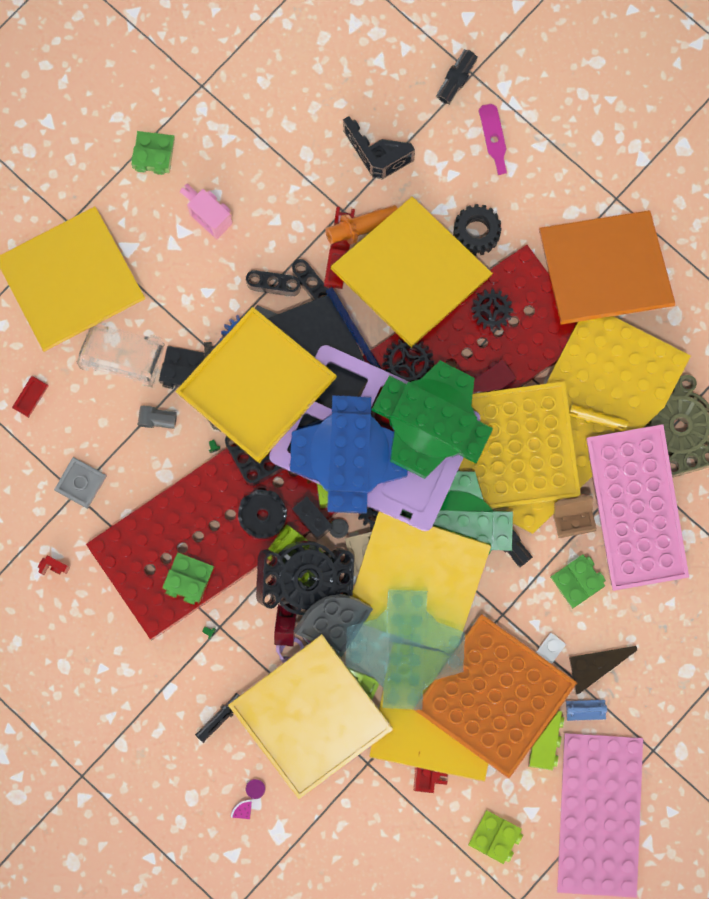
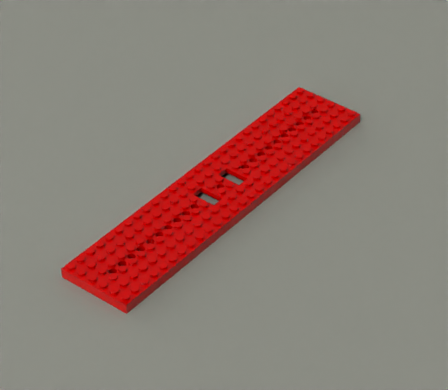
[86,245,578,641]

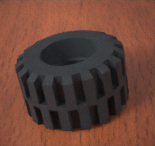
[453,204,502,256]

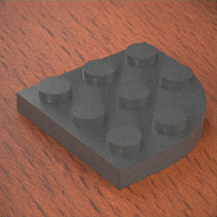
[294,594,373,657]

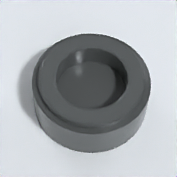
[330,519,348,539]

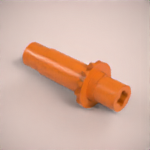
[325,205,398,244]

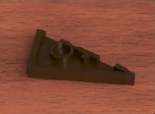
[569,646,637,695]

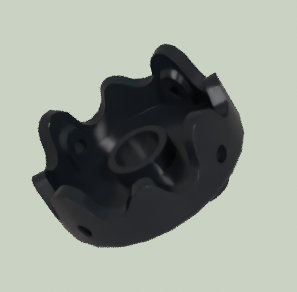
[238,490,287,539]

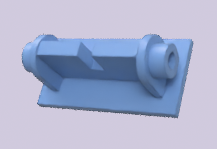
[566,700,607,721]

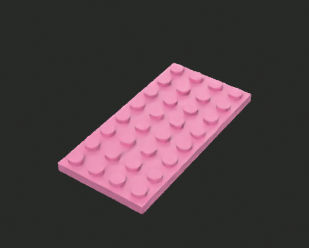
[586,424,689,591]
[557,733,643,898]

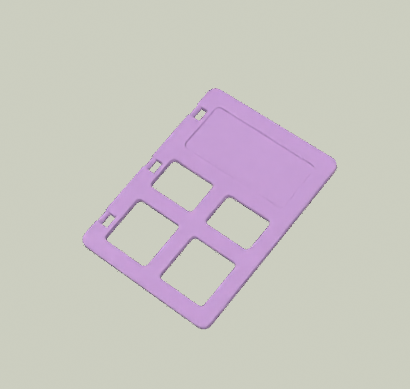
[269,345,480,531]

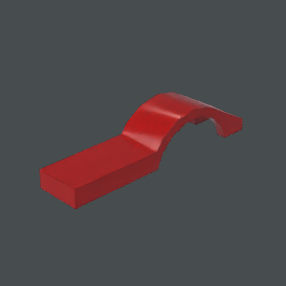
[324,207,355,289]

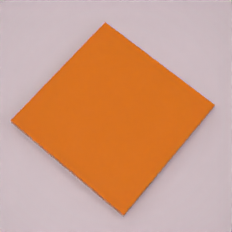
[539,210,675,324]
[413,614,577,779]

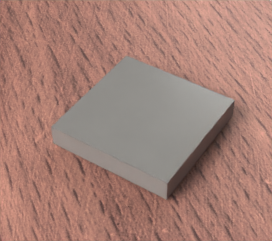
[54,457,107,509]

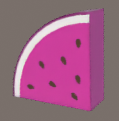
[230,800,252,819]

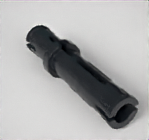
[195,693,240,743]

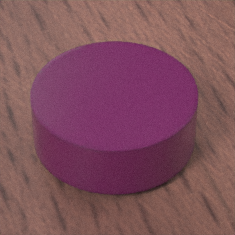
[246,779,266,799]

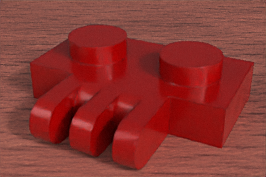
[413,752,448,793]

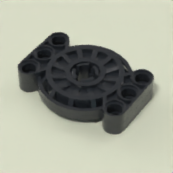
[256,540,354,615]

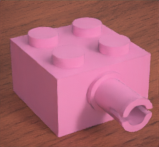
[180,183,232,240]

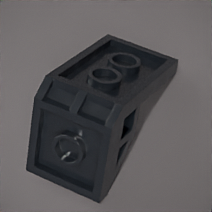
[343,116,415,180]

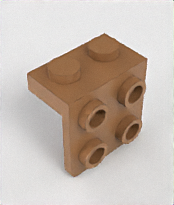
[553,495,597,538]

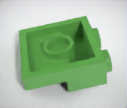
[131,131,175,175]
[163,553,214,605]
[550,554,606,609]

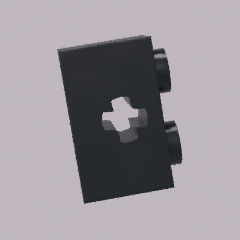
[292,496,333,541]

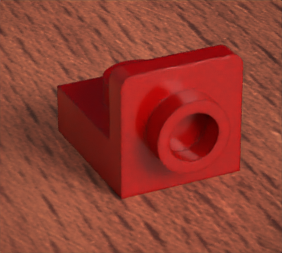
[38,555,70,575]

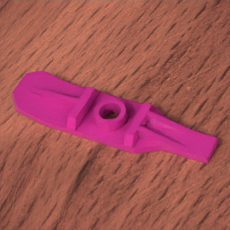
[478,104,507,175]

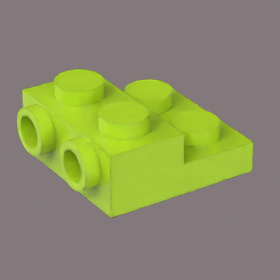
[468,810,523,864]

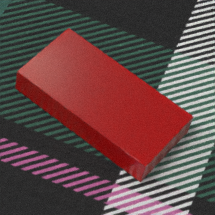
[12,376,49,418]

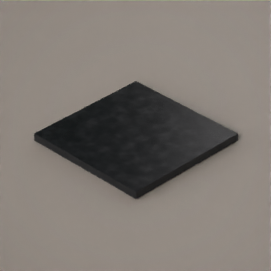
[268,292,379,428]

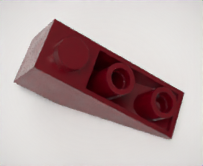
[473,360,516,394]
[274,603,297,647]

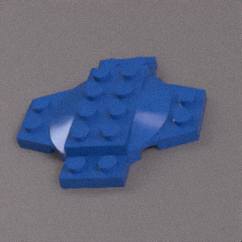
[290,395,408,514]

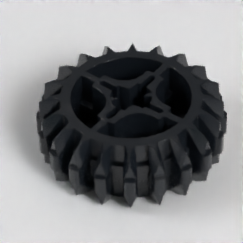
[382,339,434,382]

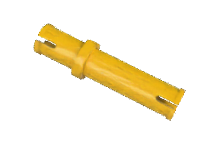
[569,404,628,431]

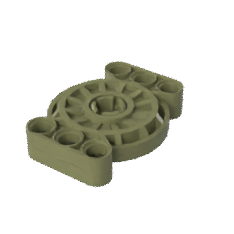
[643,375,709,478]

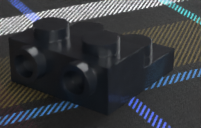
[159,346,205,389]

